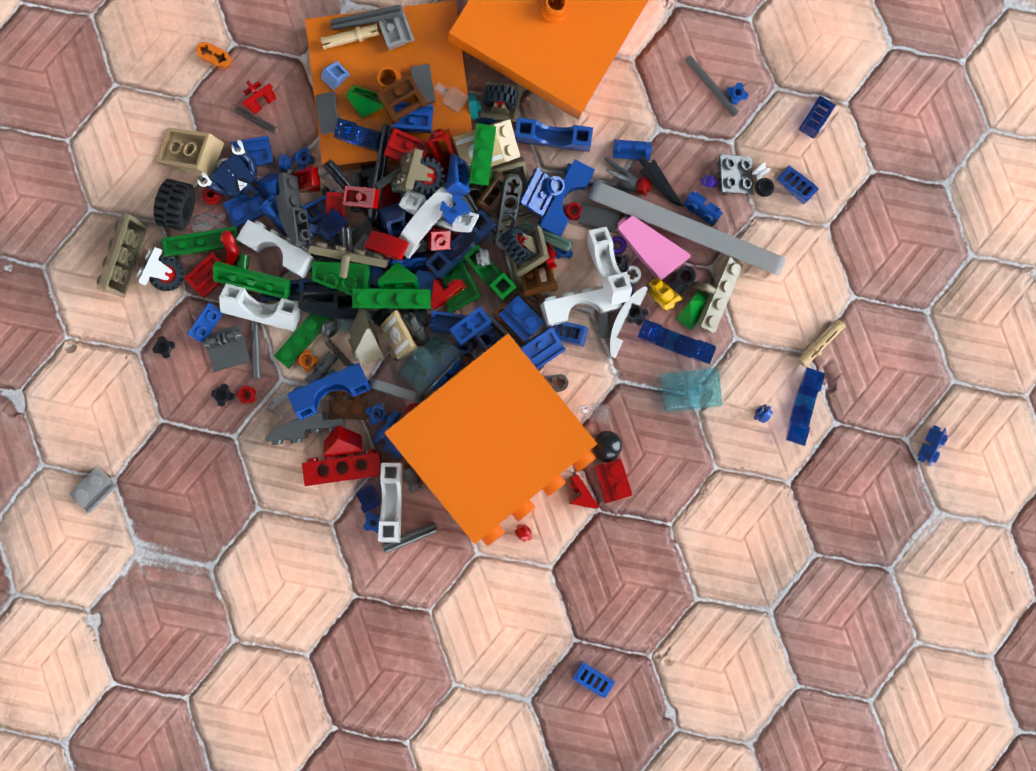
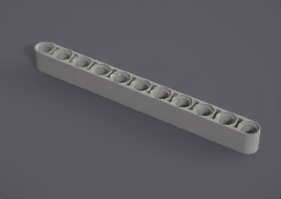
[588,180,787,276]

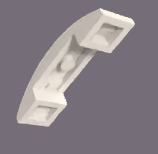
[399,187,454,259]
[399,190,479,232]
[610,286,648,358]

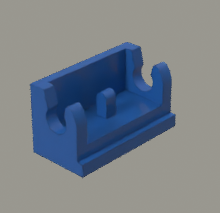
[449,307,492,348]
[430,311,467,335]

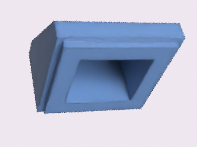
[321,61,350,90]

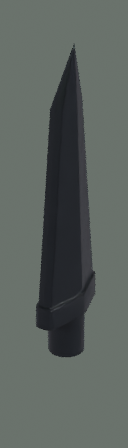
[638,156,684,207]

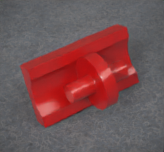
[242,80,277,115]

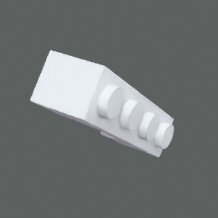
[236,220,316,279]
[586,227,632,305]
[219,283,300,331]
[540,285,622,327]
[378,463,403,543]

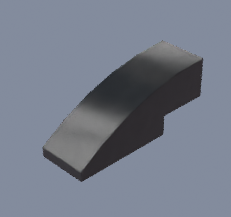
[298,291,359,320]

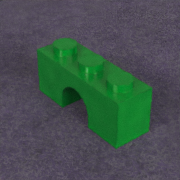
[469,123,497,186]
[463,244,517,302]

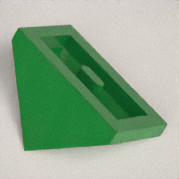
[346,84,383,119]
[378,262,419,289]
[676,290,709,331]

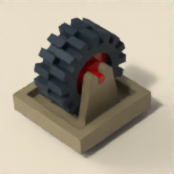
[479,80,523,125]
[395,148,445,194]
[500,225,549,277]

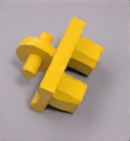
[648,277,681,310]

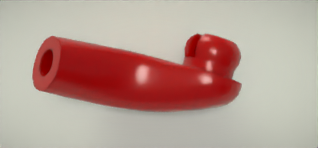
[220,230,239,265]

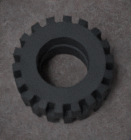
[153,178,195,231]

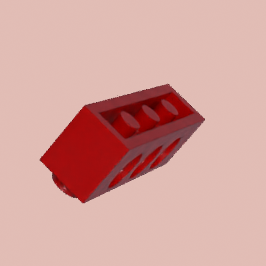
[302,449,382,486]

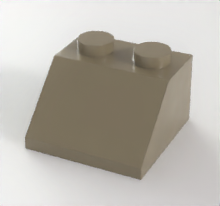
[348,309,384,366]

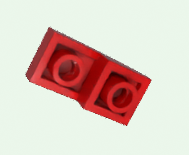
[364,230,409,260]

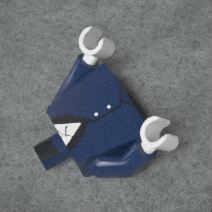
[197,140,259,200]

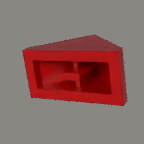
[323,425,362,458]

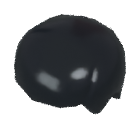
[592,431,622,462]

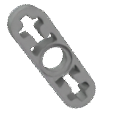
[369,378,424,404]

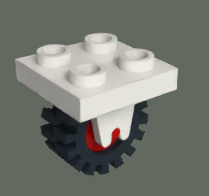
[136,247,184,291]

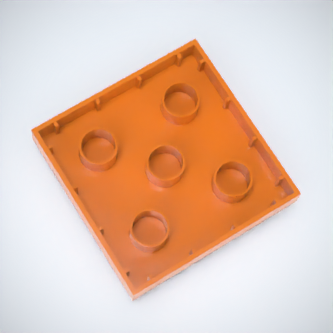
[305,0,472,173]
[448,0,649,120]

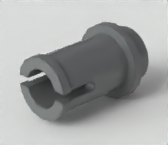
[597,313,612,338]
[403,468,423,493]

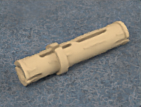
[321,23,380,50]
[797,319,846,367]

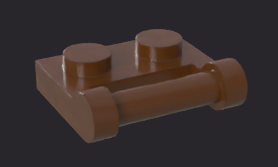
[376,74,427,124]
[474,170,524,222]
[521,262,558,297]

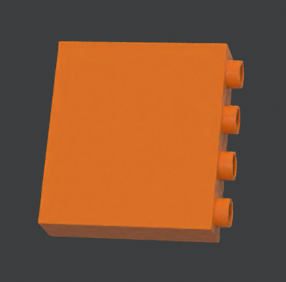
[384,334,597,547]

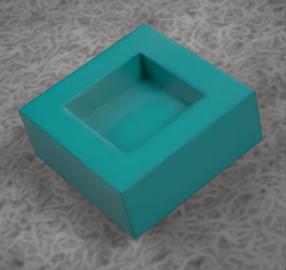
[468,93,481,120]

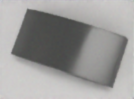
[316,91,341,135]

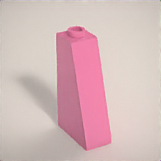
[616,215,691,281]

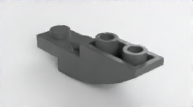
[275,173,311,247]
[266,413,345,445]

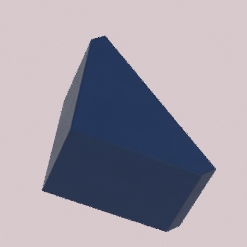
[473,325,504,352]

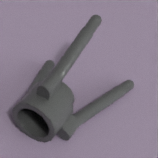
[589,157,638,192]

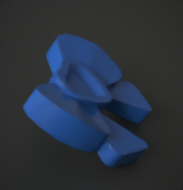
[440,195,470,225]

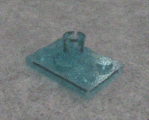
[398,332,463,397]
[661,368,723,412]

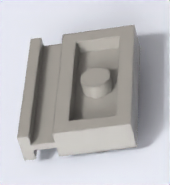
[378,4,415,50]
[69,467,118,514]

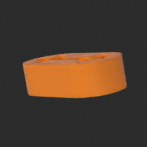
[196,42,232,69]

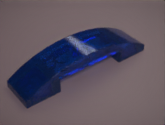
[333,118,381,152]
[638,319,717,364]
[786,367,825,446]

